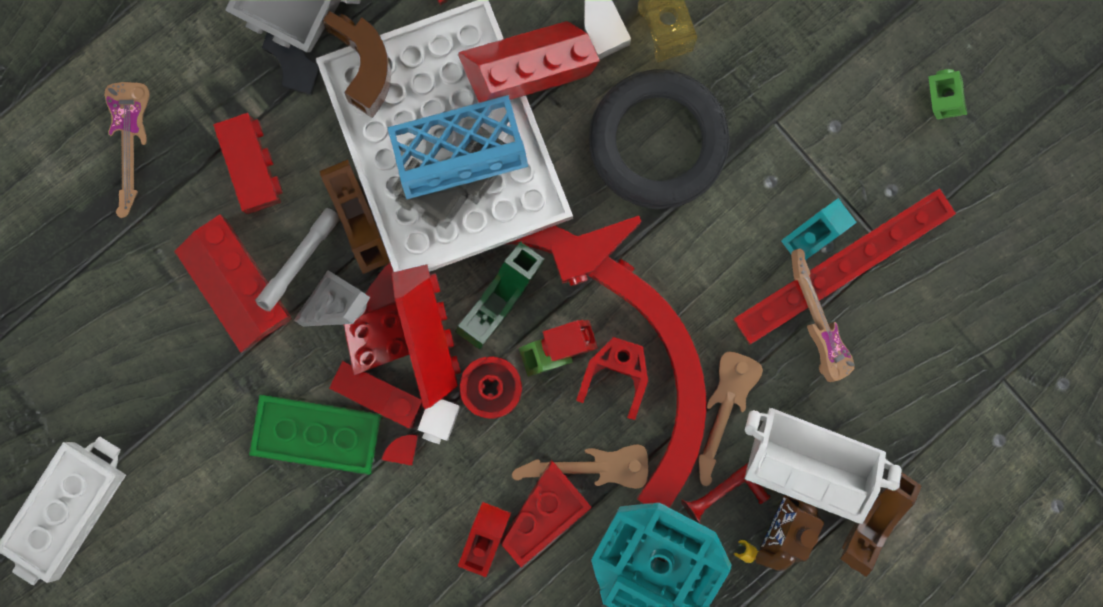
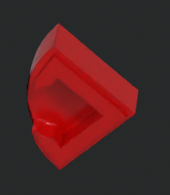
[382,435,418,466]

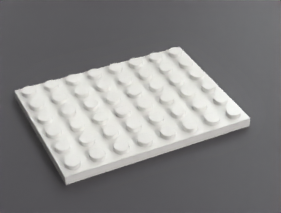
[316,0,573,272]

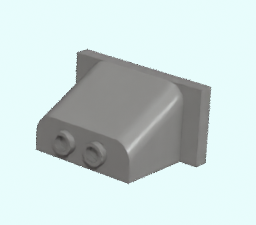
[225,0,361,52]

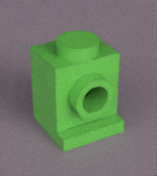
[929,69,967,120]

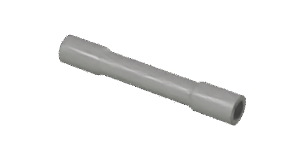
[255,208,340,311]

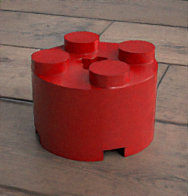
[460,356,522,419]

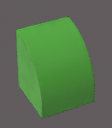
[519,339,573,377]

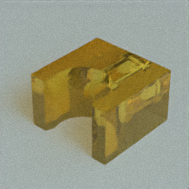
[638,0,697,63]

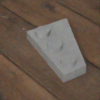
[294,270,370,327]

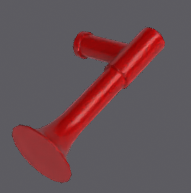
[681,462,771,524]

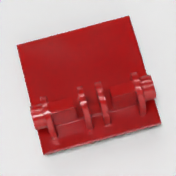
[343,302,409,375]

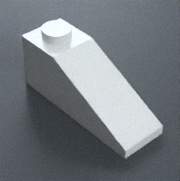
[584,0,631,59]

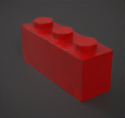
[213,113,283,214]

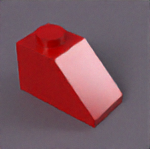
[541,320,598,361]
[458,502,511,577]

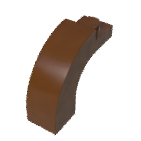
[322,11,391,118]
[319,159,390,274]
[840,472,922,577]

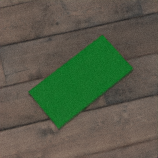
[249,395,381,475]

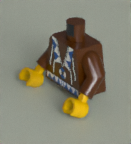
[734,488,824,571]

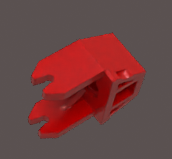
[576,337,648,420]

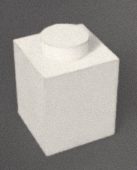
[418,399,461,444]

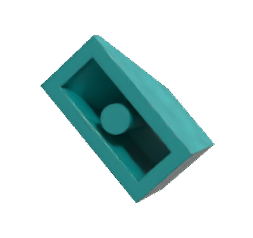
[781,198,857,260]

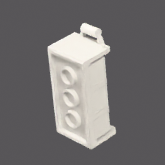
[745,408,902,524]
[0,437,126,586]

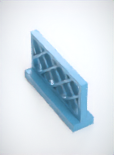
[387,95,528,199]

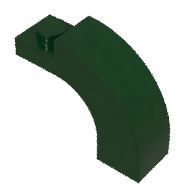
[455,241,546,350]

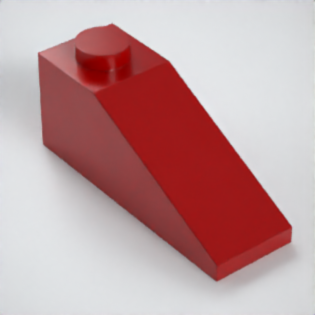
[550,216,641,286]
[329,361,423,429]

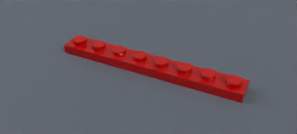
[733,188,956,345]

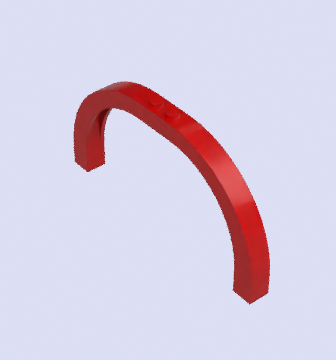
[364,226,706,508]

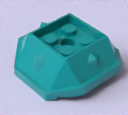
[591,503,732,607]

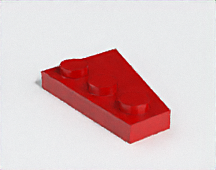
[500,459,592,567]

